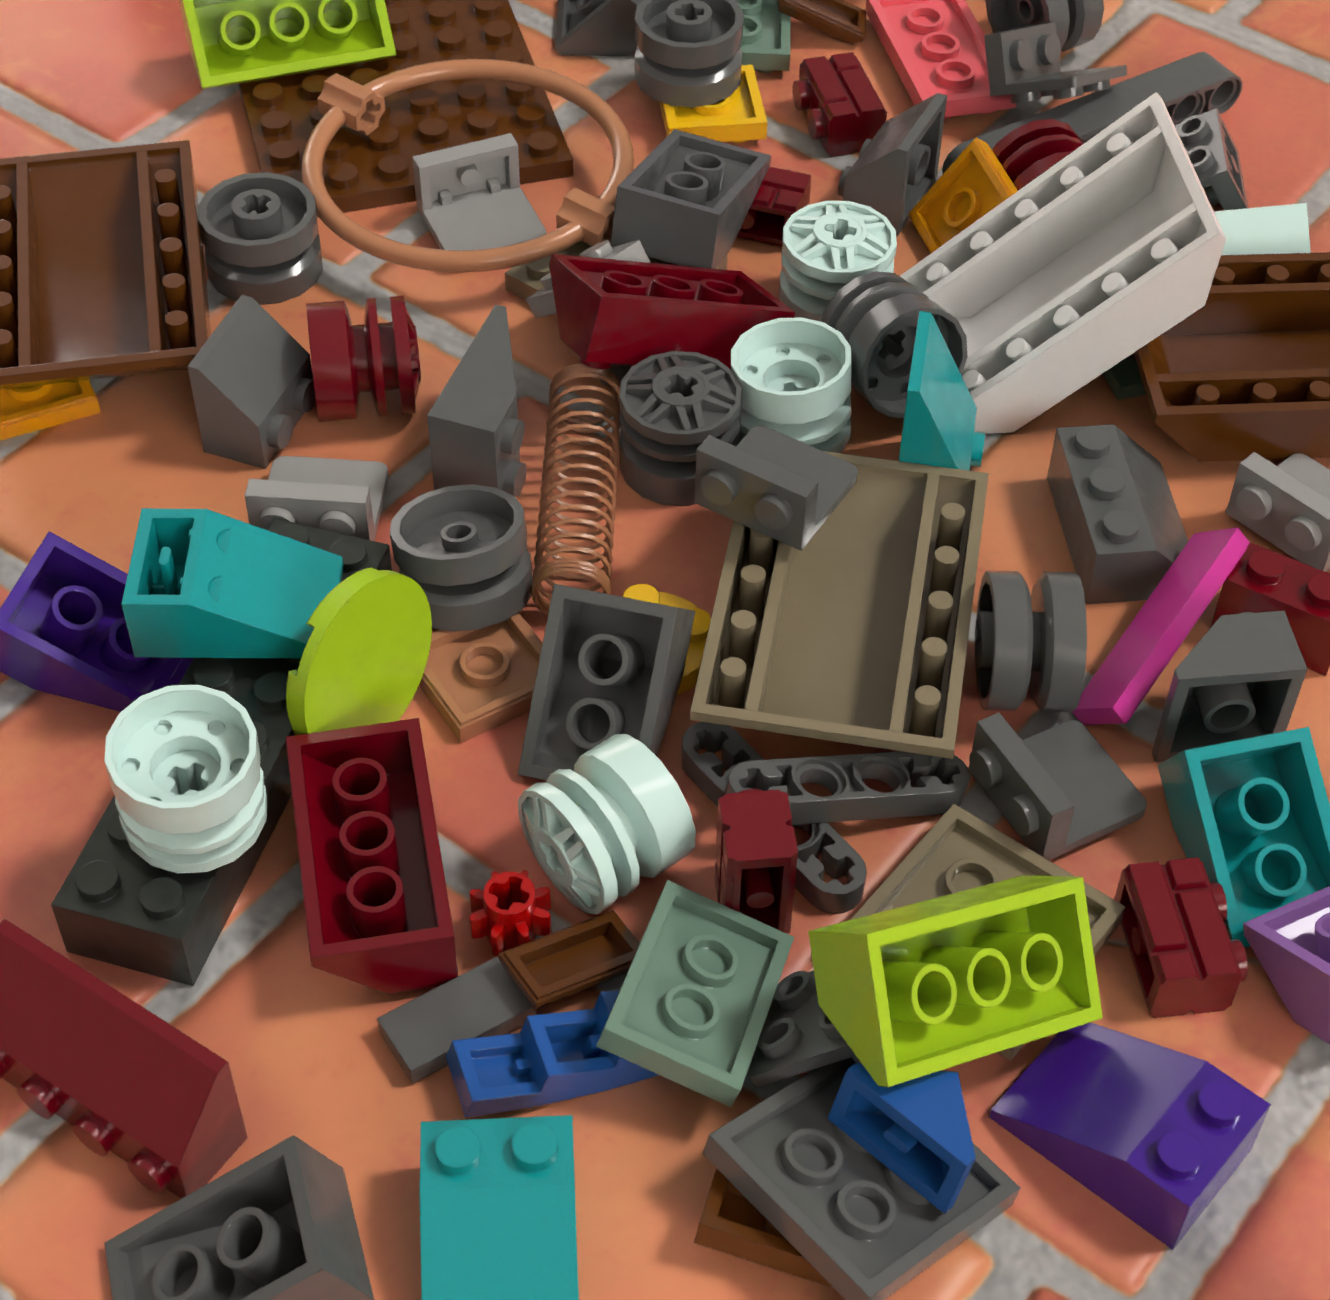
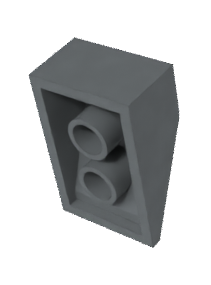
[611,129,771,269]
[427,304,527,497]
[518,584,695,781]
[104,1135,374,1300]

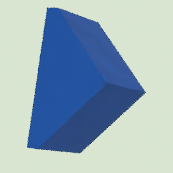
[827,1063,976,1214]

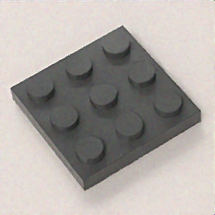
[702,1057,1021,1300]

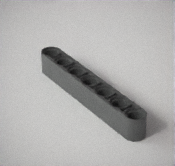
[942,52,1243,174]

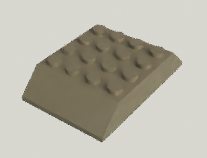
[690,451,989,759]

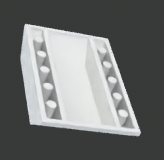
[900,92,1226,434]

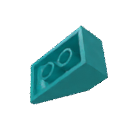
[899,311,985,471]
[1157,727,1330,948]
[420,1115,579,1300]

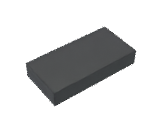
[377,956,536,1084]

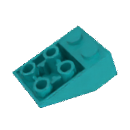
[121,508,344,658]

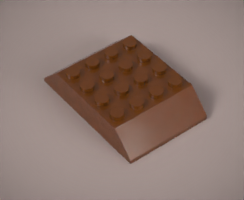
[0,140,211,390]
[1134,252,1330,462]

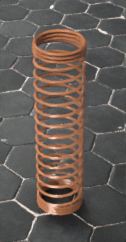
[531,363,621,615]

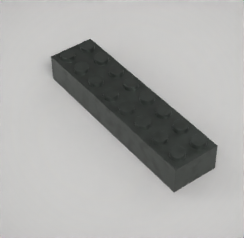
[51,518,392,986]

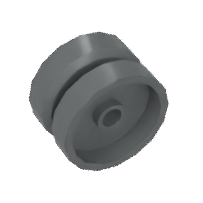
[635,0,744,107]
[985,0,1104,52]
[198,172,323,305]
[390,484,533,632]
[975,571,1087,712]

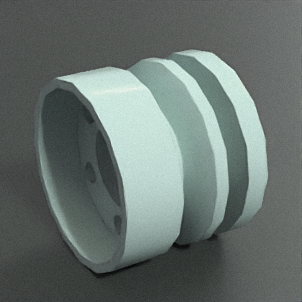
[779,200,897,322]
[731,317,851,453]
[104,684,267,874]
[518,734,696,915]

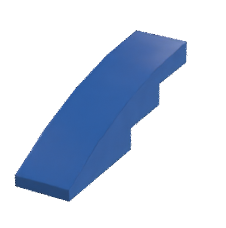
[446,990,658,1118]

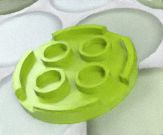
[286,567,432,735]

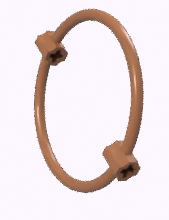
[301,59,634,272]

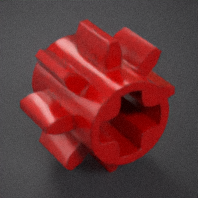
[469,870,552,956]

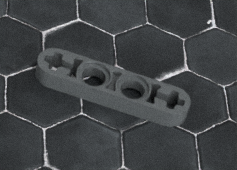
[682,722,867,914]
[723,751,970,825]

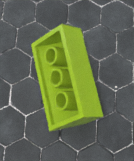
[179,0,396,90]
[808,875,1103,1087]

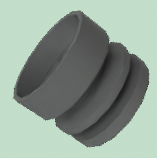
[821,271,968,418]
[619,351,742,506]

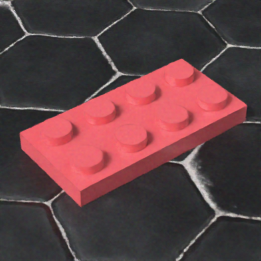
[865,0,1016,120]

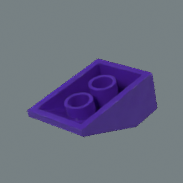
[0,531,194,712]
[989,1022,1271,1250]

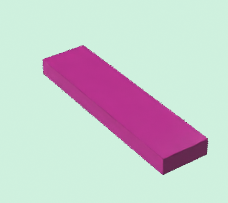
[1072,527,1250,725]

